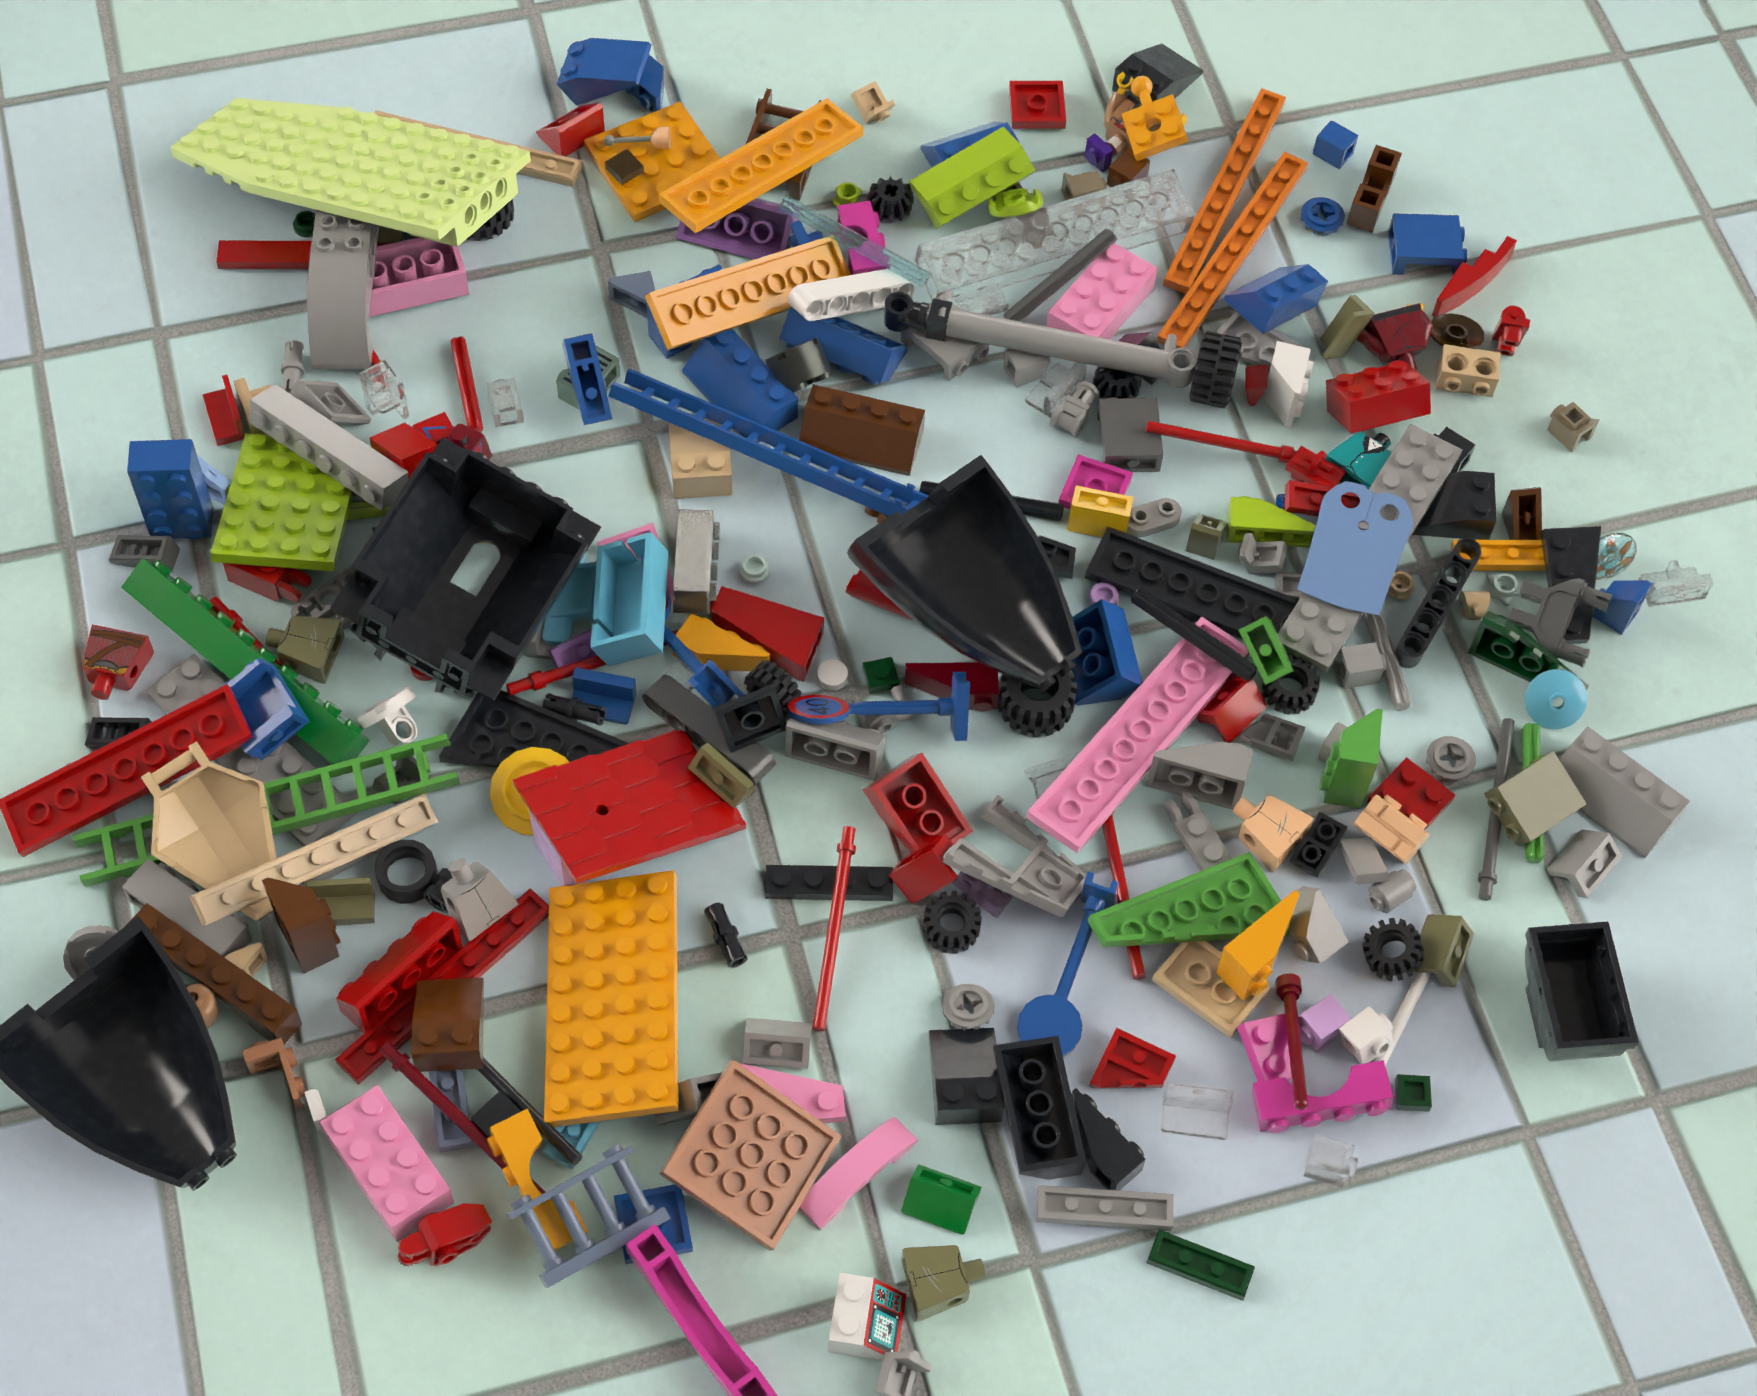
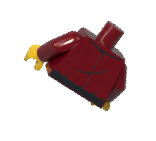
[1356,303,1433,370]

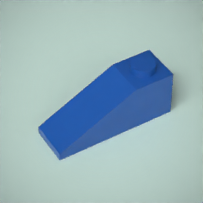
[562,333,613,426]

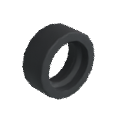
[375,840,438,904]

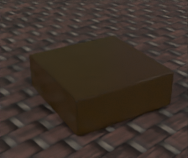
[605,149,644,185]

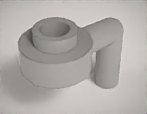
[864,685,914,734]

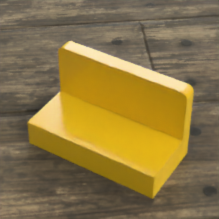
[1067,486,1134,538]

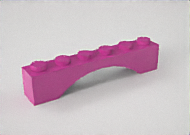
[626,1224,777,1396]

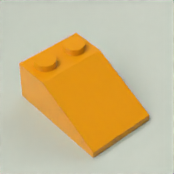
[1216,890,1300,1000]

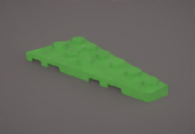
[1087,852,1292,947]

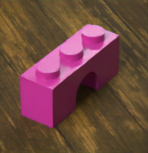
[837,201,891,275]

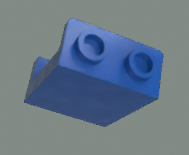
[1388,213,1467,275]
[221,658,310,760]

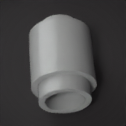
[1368,869,1417,913]

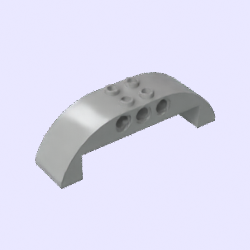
[307,210,379,369]

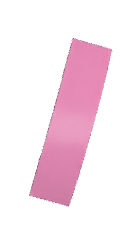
[799,1117,918,1230]

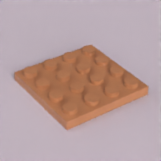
[659,1060,842,1251]

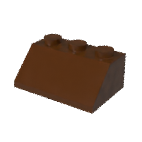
[262,877,341,974]

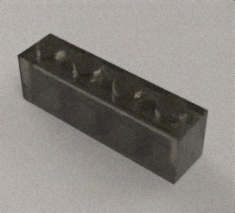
[673,509,720,614]

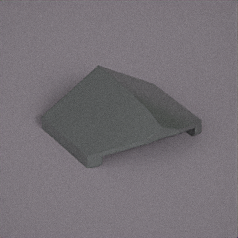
[1240,713,1306,761]

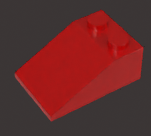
[862,753,973,853]

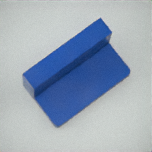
[571,667,637,725]

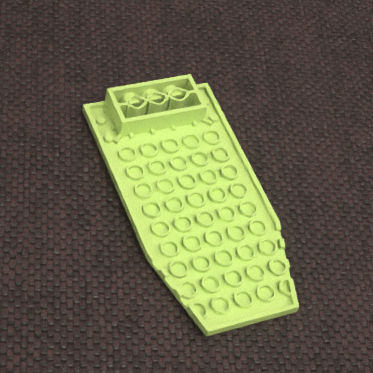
[170,98,531,247]

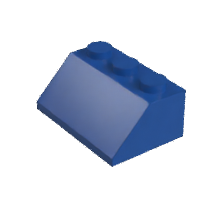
[920,122,1019,168]
[1224,264,1328,334]
[1070,599,1143,706]

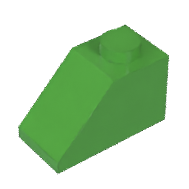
[1239,616,1293,685]

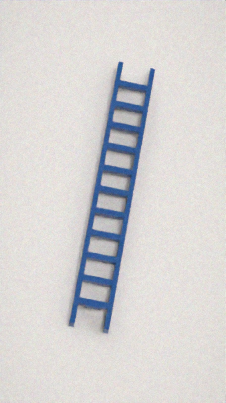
[608,368,929,516]

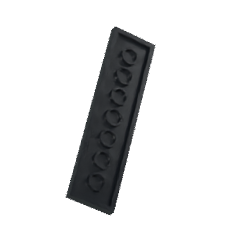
[1085,526,1306,663]

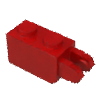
[223,563,312,602]

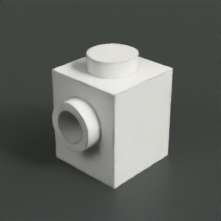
[1339,1006,1394,1064]

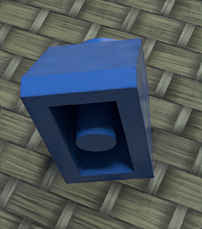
[1592,580,1653,635]

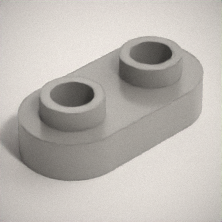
[1127,498,1182,538]

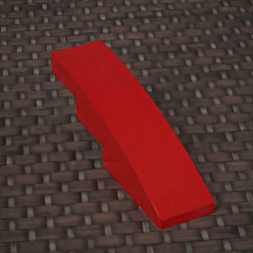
[1432,236,1517,317]

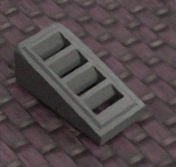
[109,535,180,573]

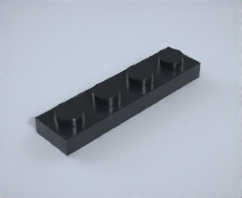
[765,865,893,901]

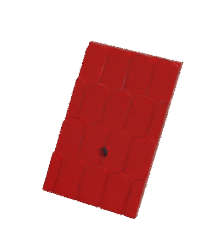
[512,730,746,886]

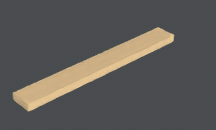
[374,110,582,187]
[189,794,438,927]

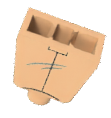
[1233,795,1314,872]

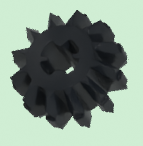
[867,175,914,224]
[1092,366,1142,399]

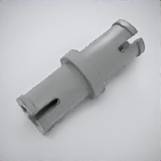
[281,340,304,393]

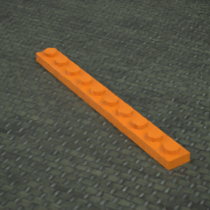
[1163,88,1286,294]
[1157,152,1308,348]

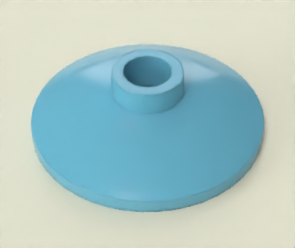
[1525,669,1587,729]

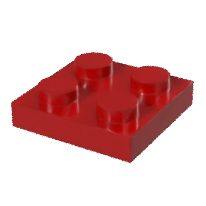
[1009,81,1066,129]
[1367,757,1456,830]

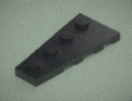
[1540,526,1601,644]

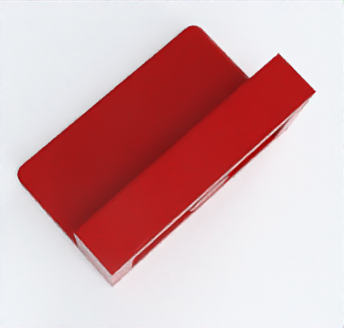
[202,374,245,446]
[1196,675,1267,743]
[889,834,957,904]

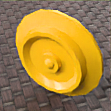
[489,747,569,836]

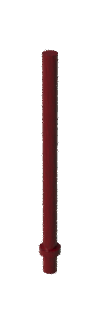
[379,1042,546,1194]

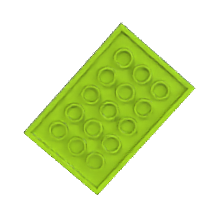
[211,433,354,571]

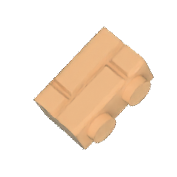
[1354,794,1430,864]

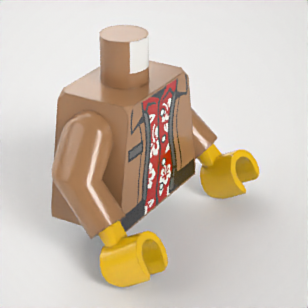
[1104,72,1187,156]

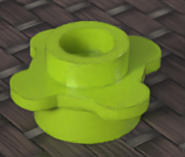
[833,182,862,207]

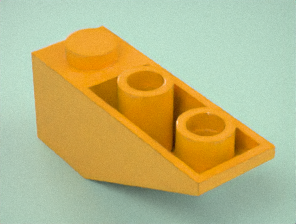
[673,613,770,672]

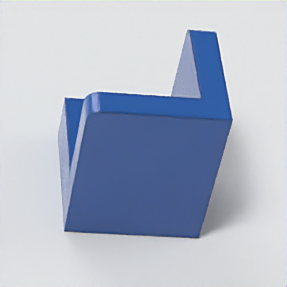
[1313,121,1359,169]

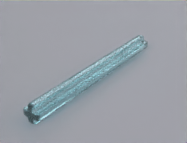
[779,195,930,287]

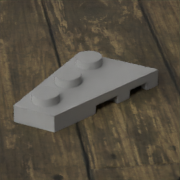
[1216,311,1302,369]

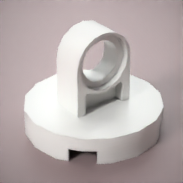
[357,686,417,746]

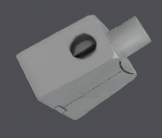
[441,858,519,941]

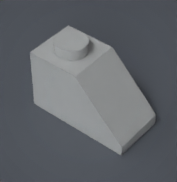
[1289,886,1348,964]

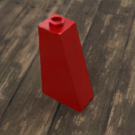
[708,586,824,682]

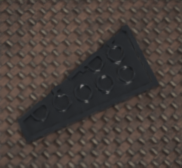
[439,690,629,768]

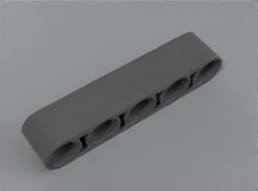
[642,674,776,786]

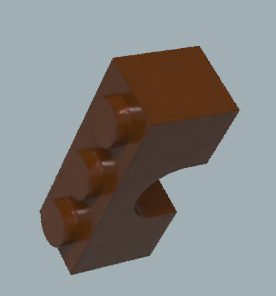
[1346,145,1402,233]

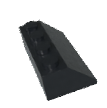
[993,1036,1086,1180]

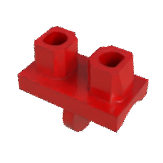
[1492,305,1531,356]
[1285,445,1346,488]

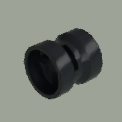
[423,868,453,913]

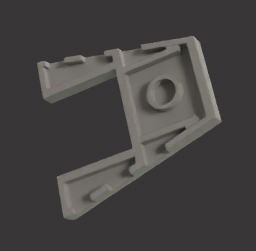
[942,795,1087,918]

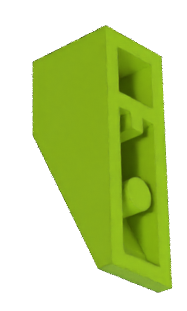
[1227,496,1316,548]

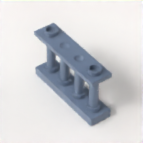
[506,1143,671,1288]

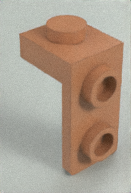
[242,1038,306,1110]

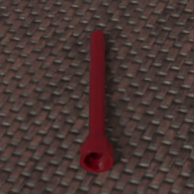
[1275,973,1308,1110]

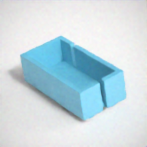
[590,532,668,666]

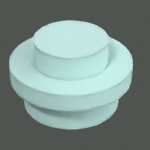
[740,554,769,583]

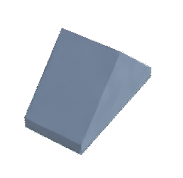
[608,271,656,318]

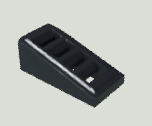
[85,717,152,749]

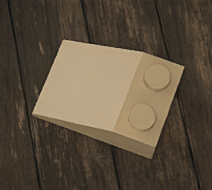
[668,421,732,499]

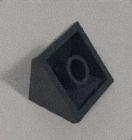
[713,684,787,753]

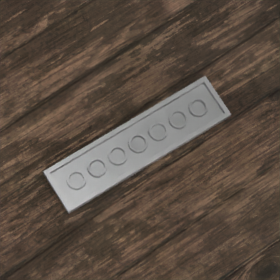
[146,653,358,847]

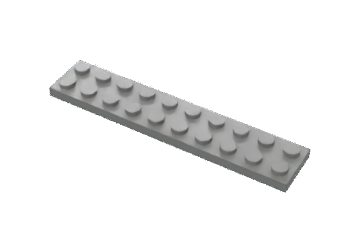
[1278,423,1462,673]

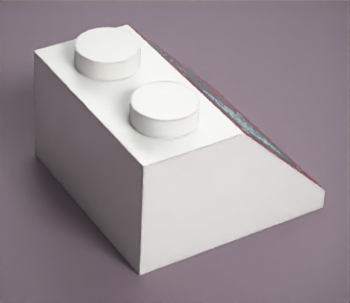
[828,1273,907,1361]

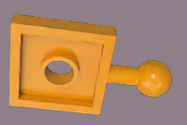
[1121,76,1189,161]

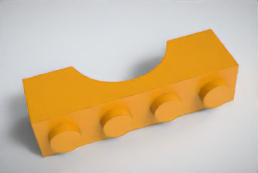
[487,1109,588,1251]

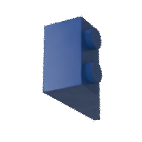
[556,38,652,106]

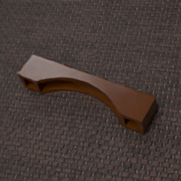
[125,903,302,1045]

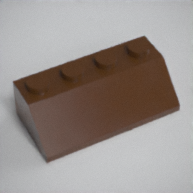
[799,384,925,476]

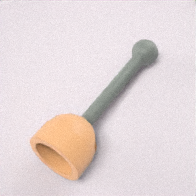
[604,127,671,149]

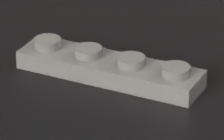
[1036,1185,1174,1231]

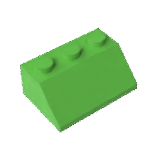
[1319,709,1383,809]

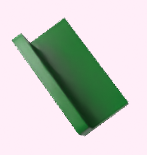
[901,1164,982,1235]

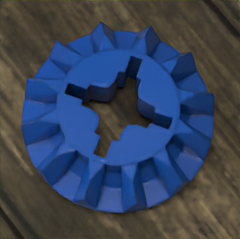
[1300,197,1345,235]

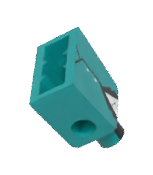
[1326,432,1391,490]

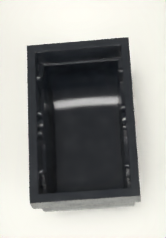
[1525,921,1639,1062]

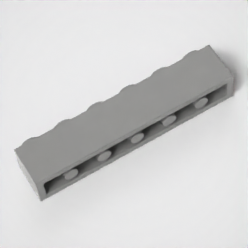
[249,384,408,511]

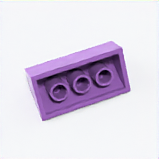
[676,198,801,259]

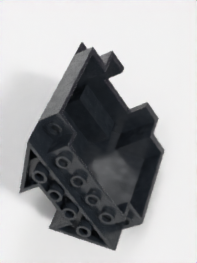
[330,437,601,700]

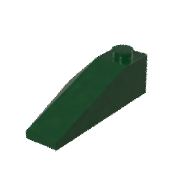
[1468,611,1589,691]

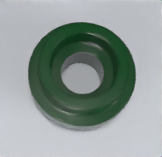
[293,211,316,238]

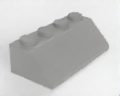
[1560,726,1690,859]

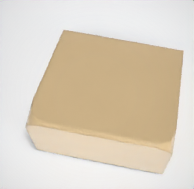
[224,942,268,977]

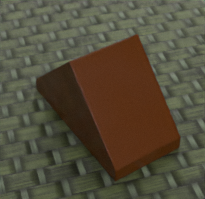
[1502,487,1542,540]

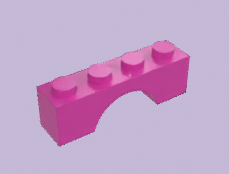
[1252,1060,1393,1133]

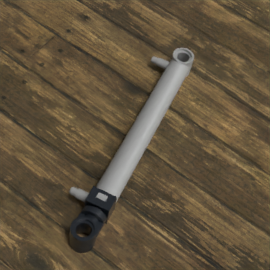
[884,289,1196,388]

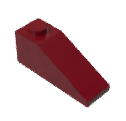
[904,662,999,712]

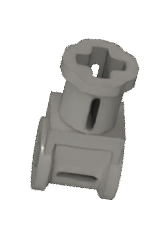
[1049,381,1100,438]

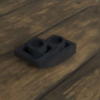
[1289,812,1348,877]

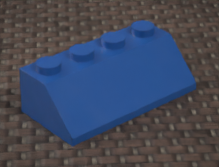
[779,307,909,385]
[682,329,798,443]

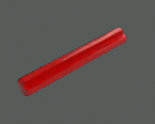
[450,336,483,432]

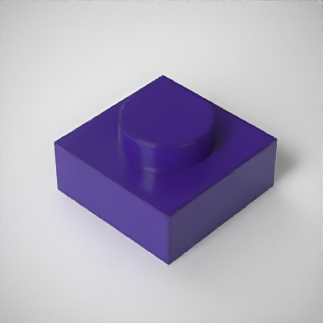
[1084,133,1113,173]

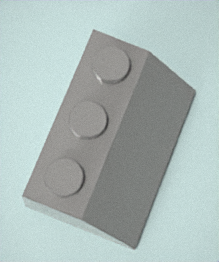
[785,718,886,781]

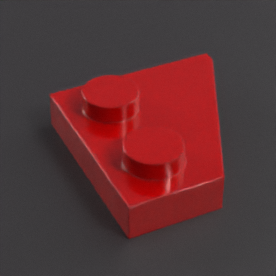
[1089,1027,1176,1088]

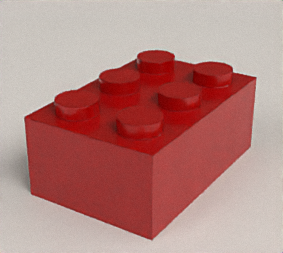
[1326,361,1431,433]

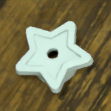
[1487,573,1521,606]

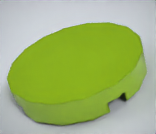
[987,188,1043,217]

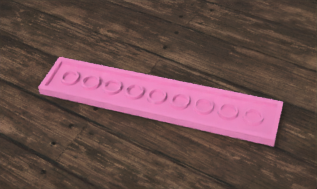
[1026,617,1250,853]

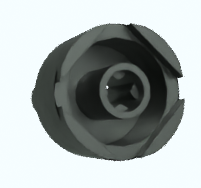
[765,337,832,393]

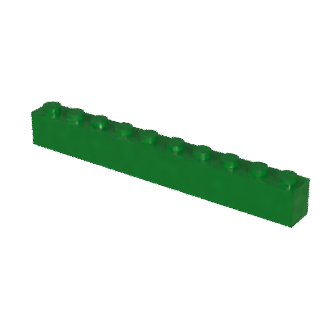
[121,558,370,764]

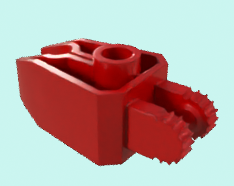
[397,1203,492,1267]

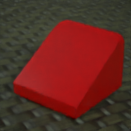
[1245,365,1268,406]

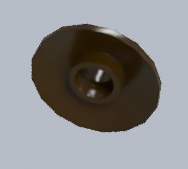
[1431,313,1484,349]

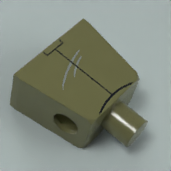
[265,616,345,684]
[901,1245,986,1322]

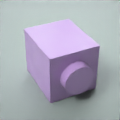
[1299,994,1352,1052]

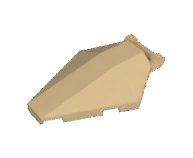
[141,741,277,922]

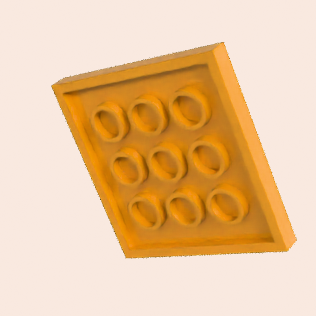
[584,101,720,222]

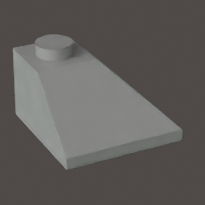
[290,380,371,426]

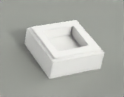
[304,1088,327,1134]

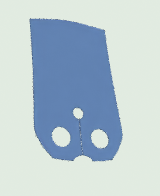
[1297,481,1414,615]

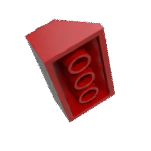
[336,911,463,1033]

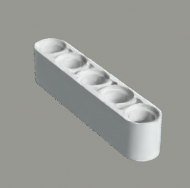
[788,268,915,321]

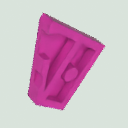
[1237,1013,1292,1082]

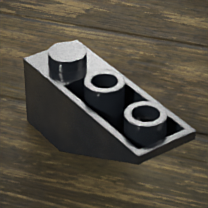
[1071,1088,1146,1190]

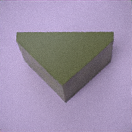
[1186,513,1227,560]

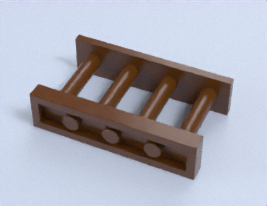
[746,88,821,201]

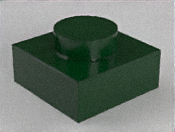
[862,657,900,694]
[1395,1074,1432,1112]

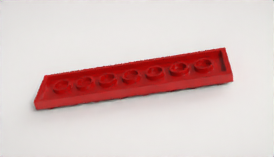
[0,684,253,857]

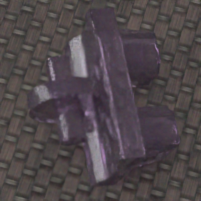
[952,871,1013,918]

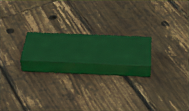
[1146,1229,1255,1301]

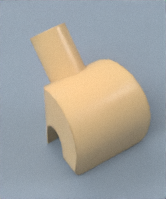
[1459,591,1490,620]

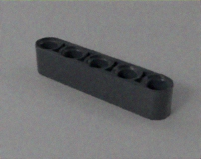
[1395,538,1482,668]

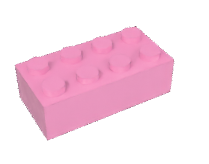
[369,237,469,317]
[1046,243,1157,339]
[320,1085,454,1241]

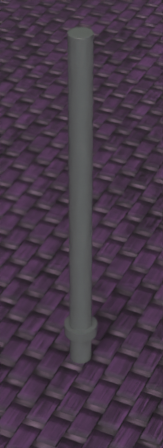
[1478,718,1515,901]

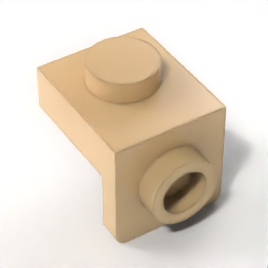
[850,81,895,124]

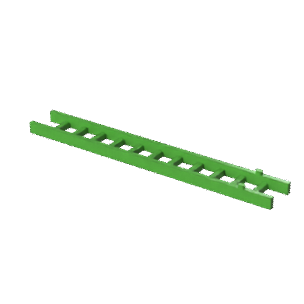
[73,733,460,887]

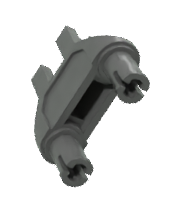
[1508,578,1613,668]

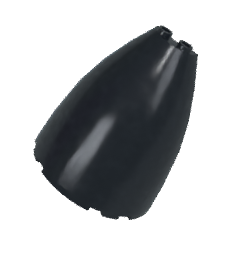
[847,455,1082,693]
[0,916,237,1191]

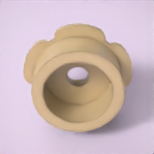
[1387,571,1414,600]

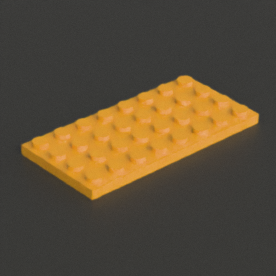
[544,870,678,1127]

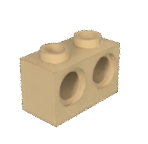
[1436,344,1501,397]

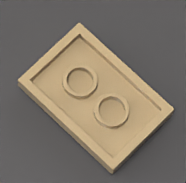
[1152,941,1270,1039]

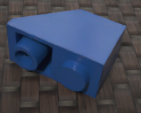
[625,54,664,112]

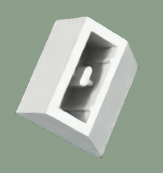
[1263,341,1314,428]

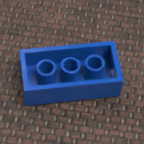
[127,439,213,540]

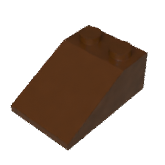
[411,978,484,1072]

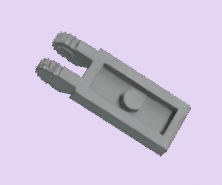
[1164,792,1232,871]

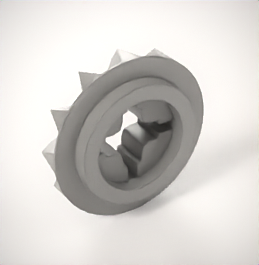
[1426,736,1476,783]
[942,984,995,1031]

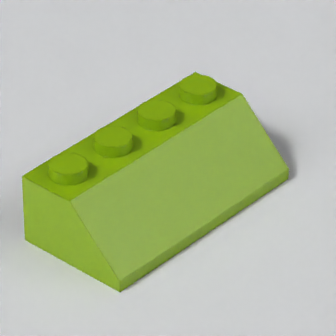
[909,126,1036,230]

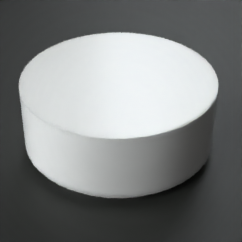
[817,659,848,691]

